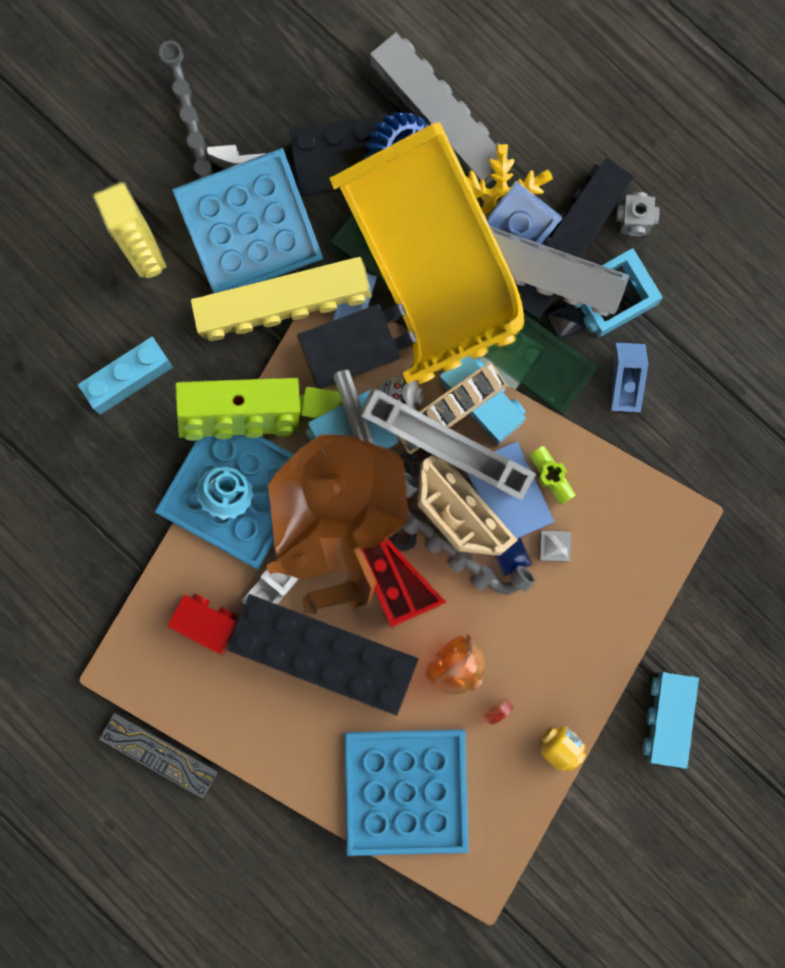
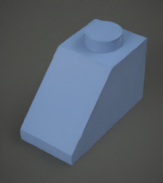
[611,343,648,412]

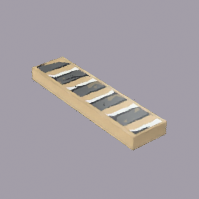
[397,361,508,455]

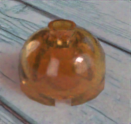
[426,634,486,695]

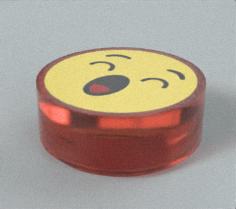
[483,698,513,725]

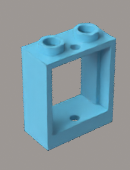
[575,248,663,338]

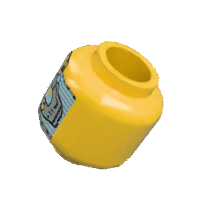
[540,726,585,772]

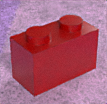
[167,592,238,655]

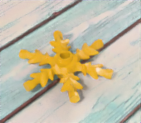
[466,145,553,218]

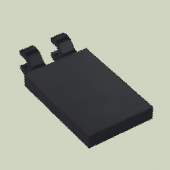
[297,303,417,389]

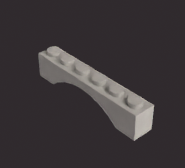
[358,388,536,500]

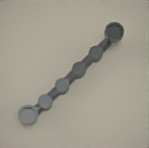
[159,41,213,179]
[402,472,536,595]

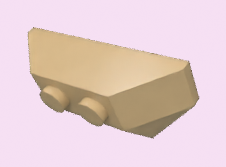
[418,455,517,555]

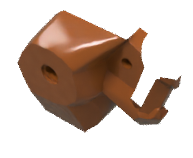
[266,434,409,614]

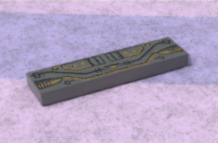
[99,713,219,799]

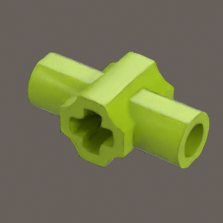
[529,446,576,506]

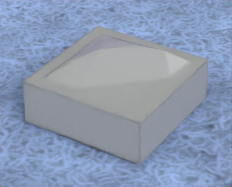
[540,530,571,562]

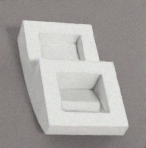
[207,145,264,169]
[242,558,299,605]

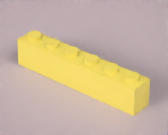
[94,183,167,278]
[191,257,372,341]

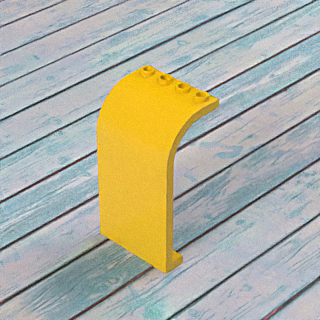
[329,122,524,384]

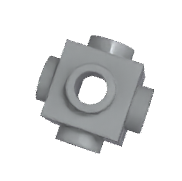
[616,192,659,236]

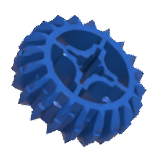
[364,112,428,159]

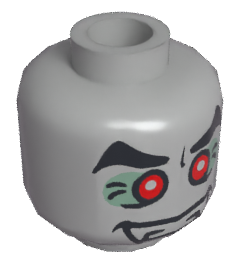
[379,376,423,410]

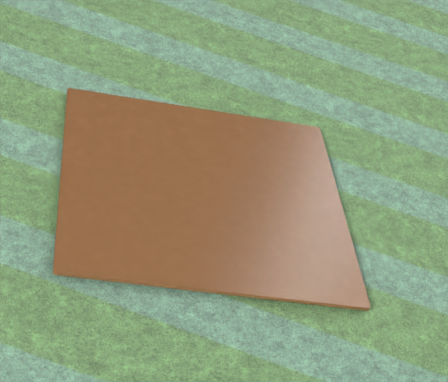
[80,307,723,925]

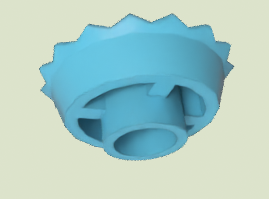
[195,466,254,520]

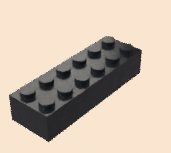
[227,594,419,716]

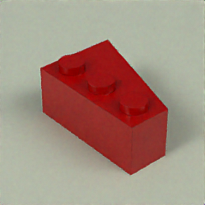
[360,539,447,628]

